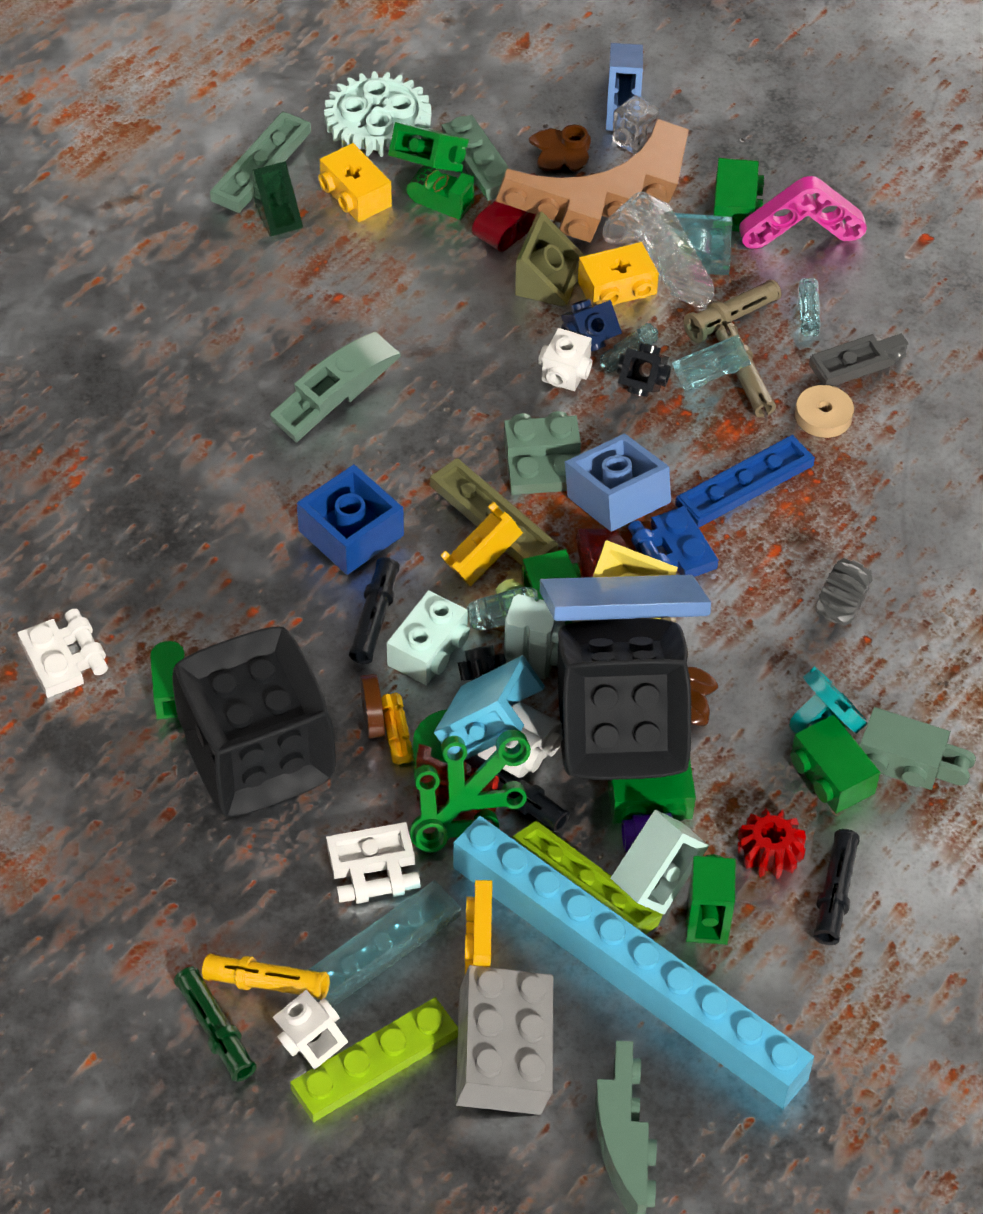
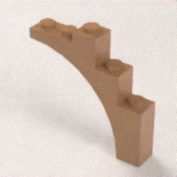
[496,119,689,243]

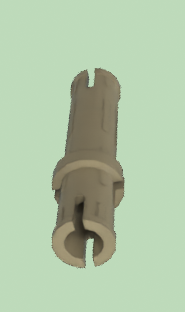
[715,323,776,417]

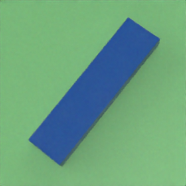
[675,434,815,528]

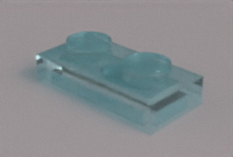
[672,334,751,391]

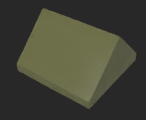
[515,211,585,307]

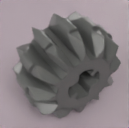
[816,558,872,626]

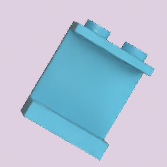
[434,655,545,760]

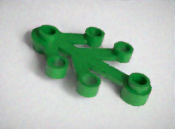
[409,730,531,852]

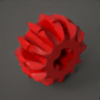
[737,808,806,879]

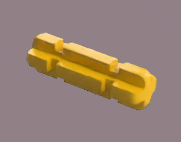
[381,692,413,765]

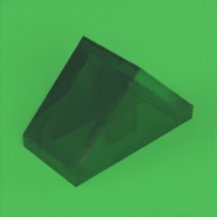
[252,161,303,237]

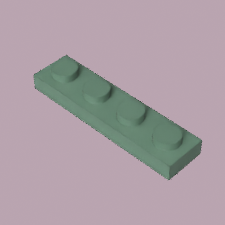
[210,111,311,213]
[441,114,510,201]

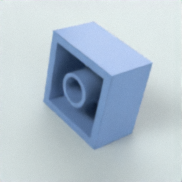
[565,433,671,532]

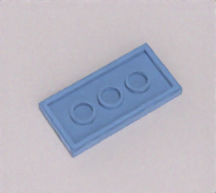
[540,575,711,621]

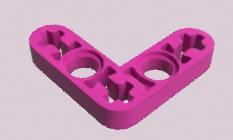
[739,176,867,249]

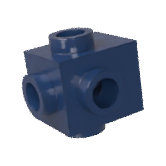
[561,298,622,352]

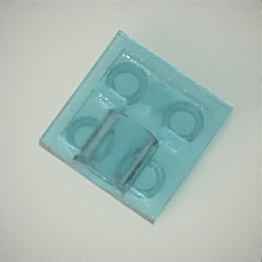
[660,212,732,276]

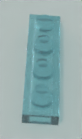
[308,880,461,1008]

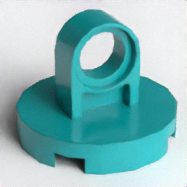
[789,666,868,734]

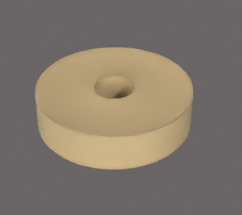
[795,385,854,438]

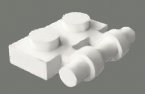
[17,609,108,698]
[326,822,421,904]

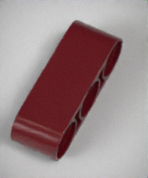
[472,173,538,252]

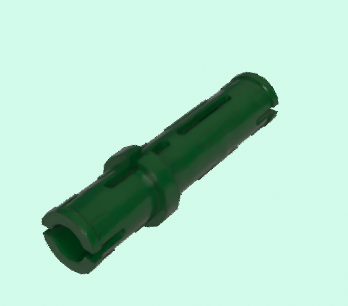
[174,966,257,1082]

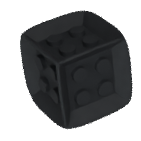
[557,618,691,780]
[172,627,336,817]

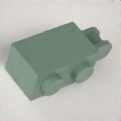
[860,707,976,790]

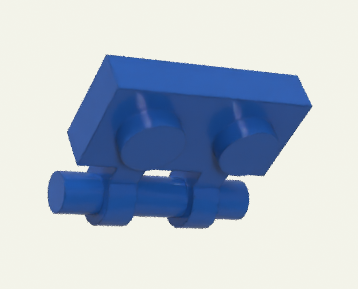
[628,506,719,577]

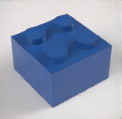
[297,464,404,575]

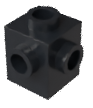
[617,343,671,397]

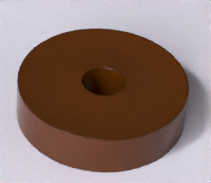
[360,674,385,738]

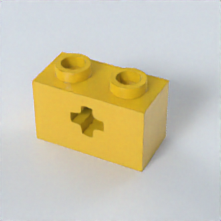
[318,143,392,222]
[578,241,659,306]

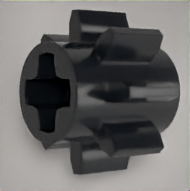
[458,645,506,681]

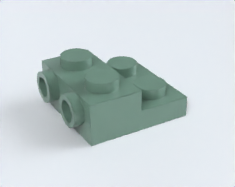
[504,411,581,495]

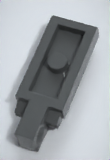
[809,333,908,386]

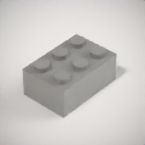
[456,965,553,1115]

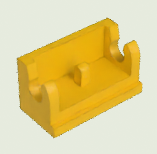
[440,502,523,587]

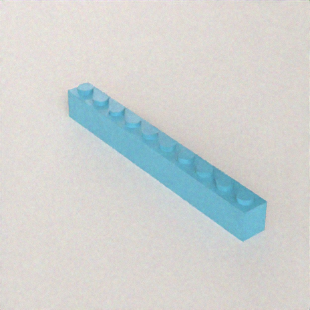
[453,816,814,1110]

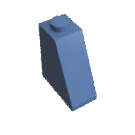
[606,43,643,132]

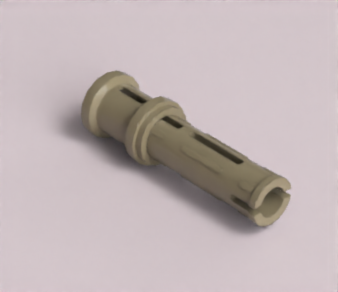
[683,279,782,343]

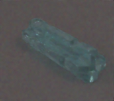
[799,278,821,337]
[600,323,659,373]

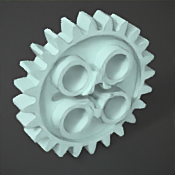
[324,72,431,157]

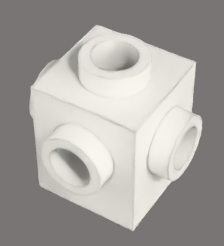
[538,328,592,392]
[273,990,348,1070]

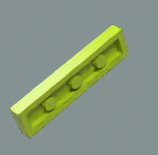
[512,821,663,935]
[290,997,458,1123]

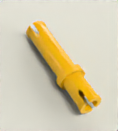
[202,953,330,1000]

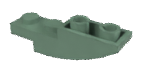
[270,332,401,443]
[595,1040,657,1214]

